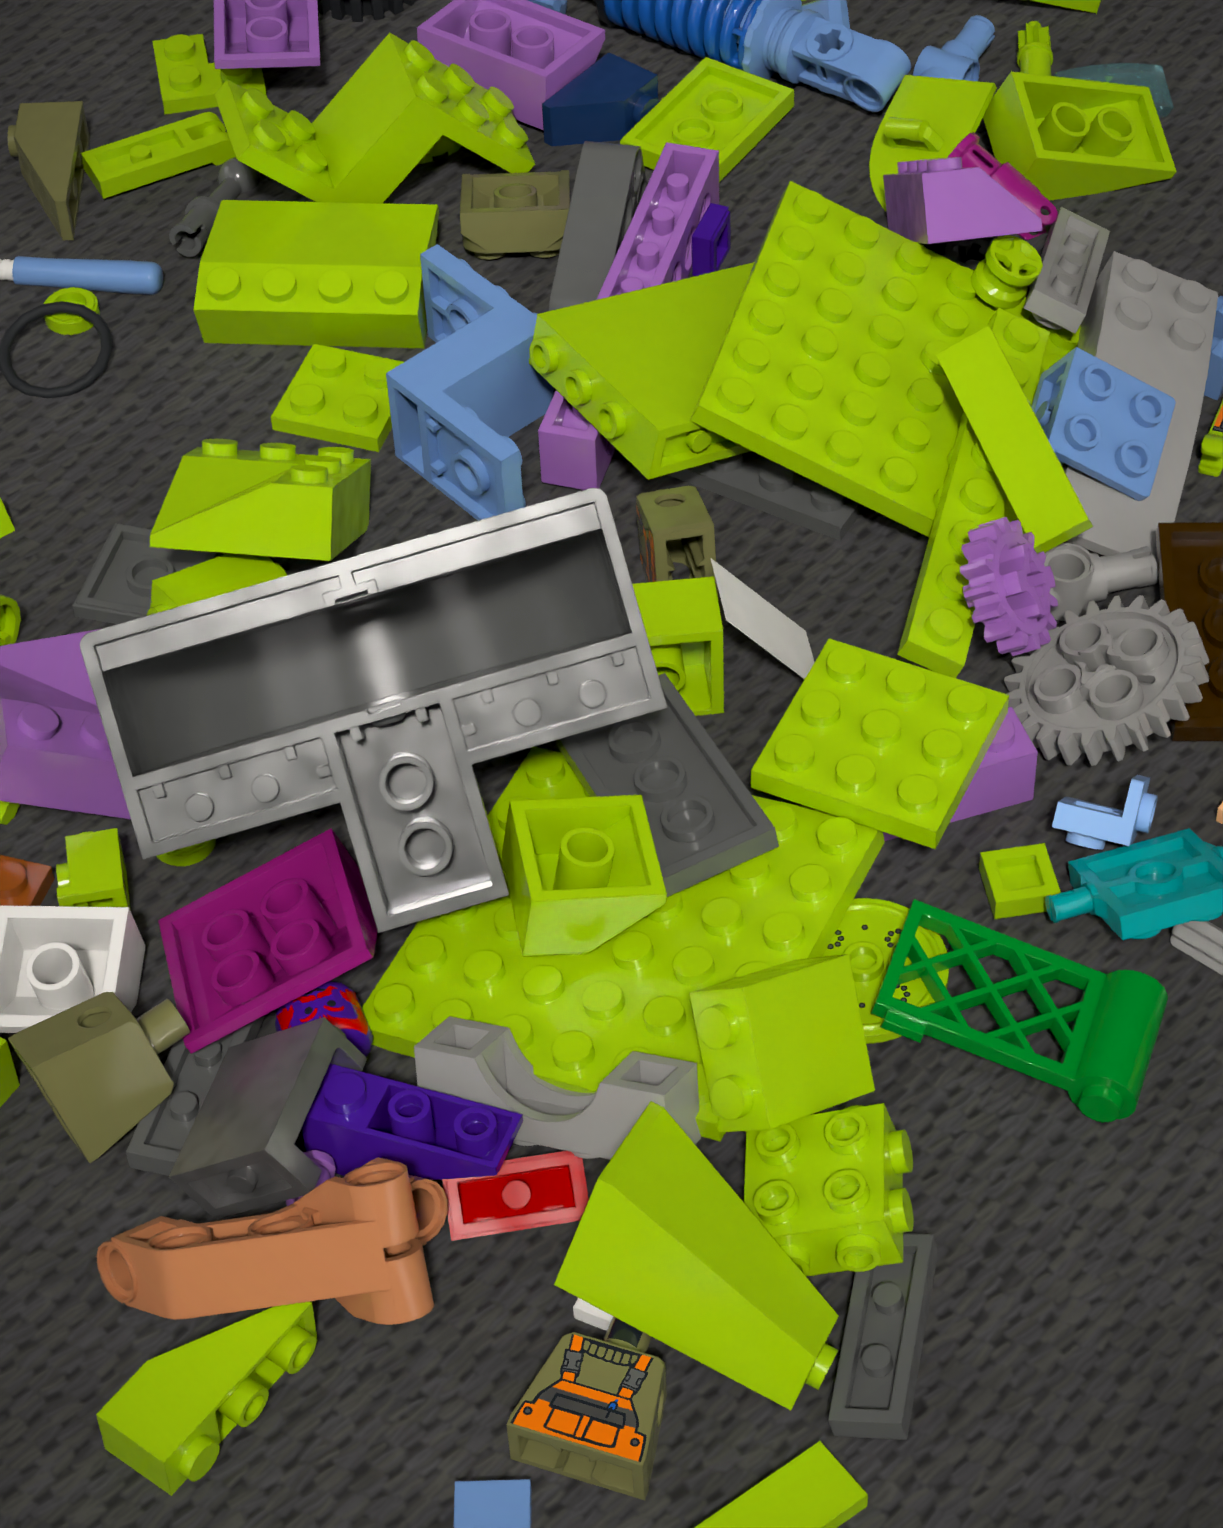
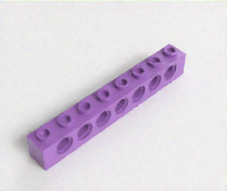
[538,142,719,490]

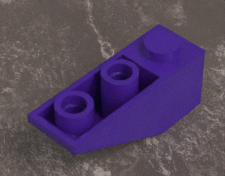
[301,1063,523,1180]

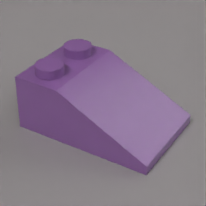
[214,0,320,69]

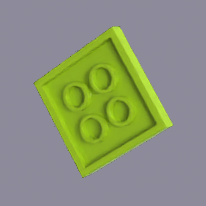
[751,638,1009,849]

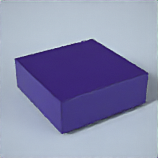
[692,203,731,276]

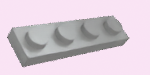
[1024,207,1110,334]

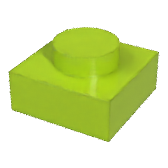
[979,843,1061,919]

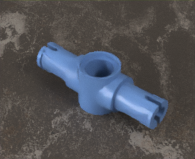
[913,15,995,81]

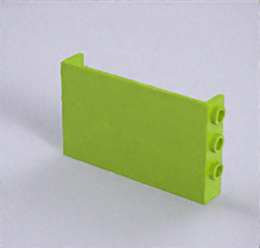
[529,262,755,480]

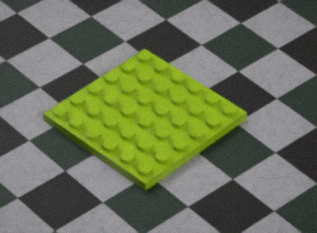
[690,181,1081,537]
[362,747,885,1142]

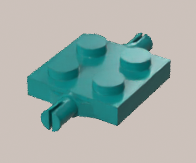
[1045,828,1223,940]

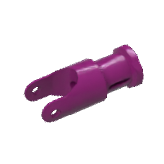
[947,132,1058,240]

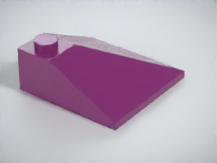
[158,828,378,1054]

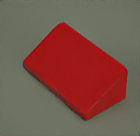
[442,1151,589,1241]

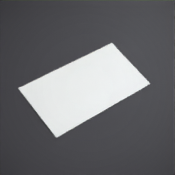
[710,558,814,679]

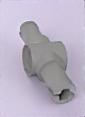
[981,543,1158,622]

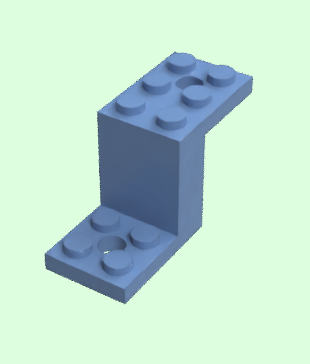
[386,244,554,521]

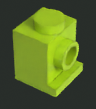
[56,828,131,911]

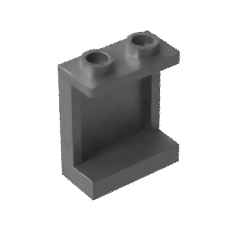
[169,1017,367,1218]

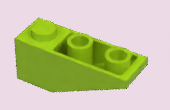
[96,1301,317,1496]

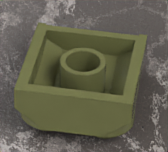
[460,170,570,260]

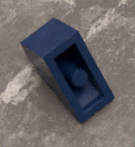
[542,52,659,147]

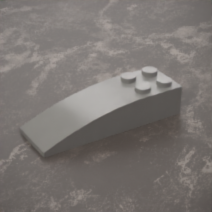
[1062,251,1219,566]

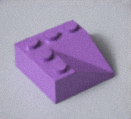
[0,629,131,819]

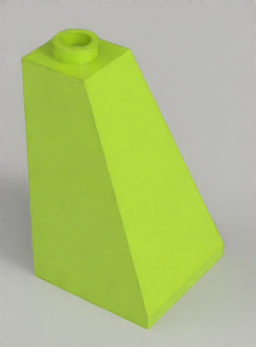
[554,1101,839,1410]

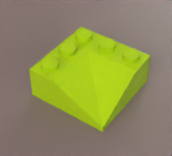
[150,439,371,561]

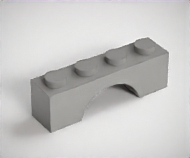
[414,1016,701,1160]

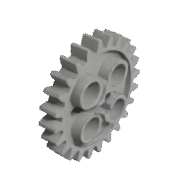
[1004,595,1209,766]

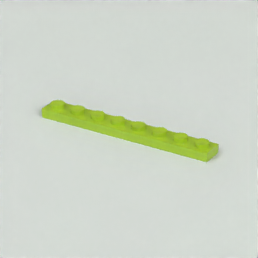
[897,307,1050,678]

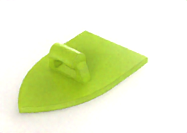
[869,75,997,212]

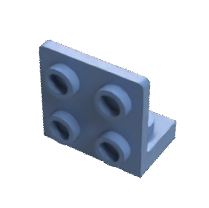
[1031,347,1176,501]

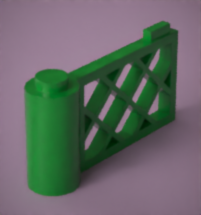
[871,899,1168,1122]

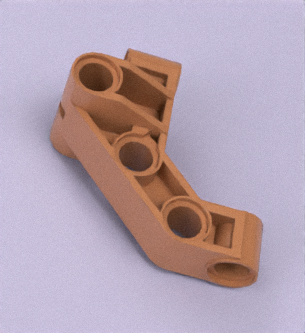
[97,1157,448,1325]

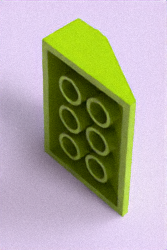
[193,200,439,348]

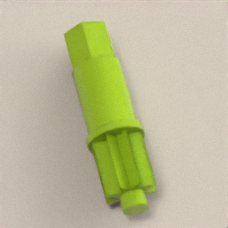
[1017,21,1053,76]

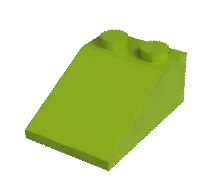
[983,71,1177,201]

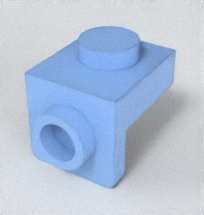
[1052,775,1158,850]

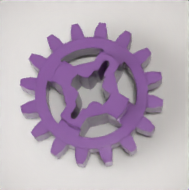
[960,517,1058,656]

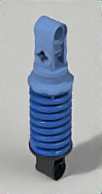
[593,0,911,112]

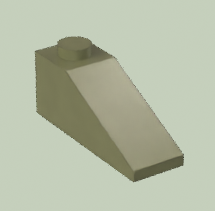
[8,101,90,241]

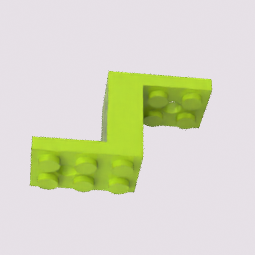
[214,32,535,203]

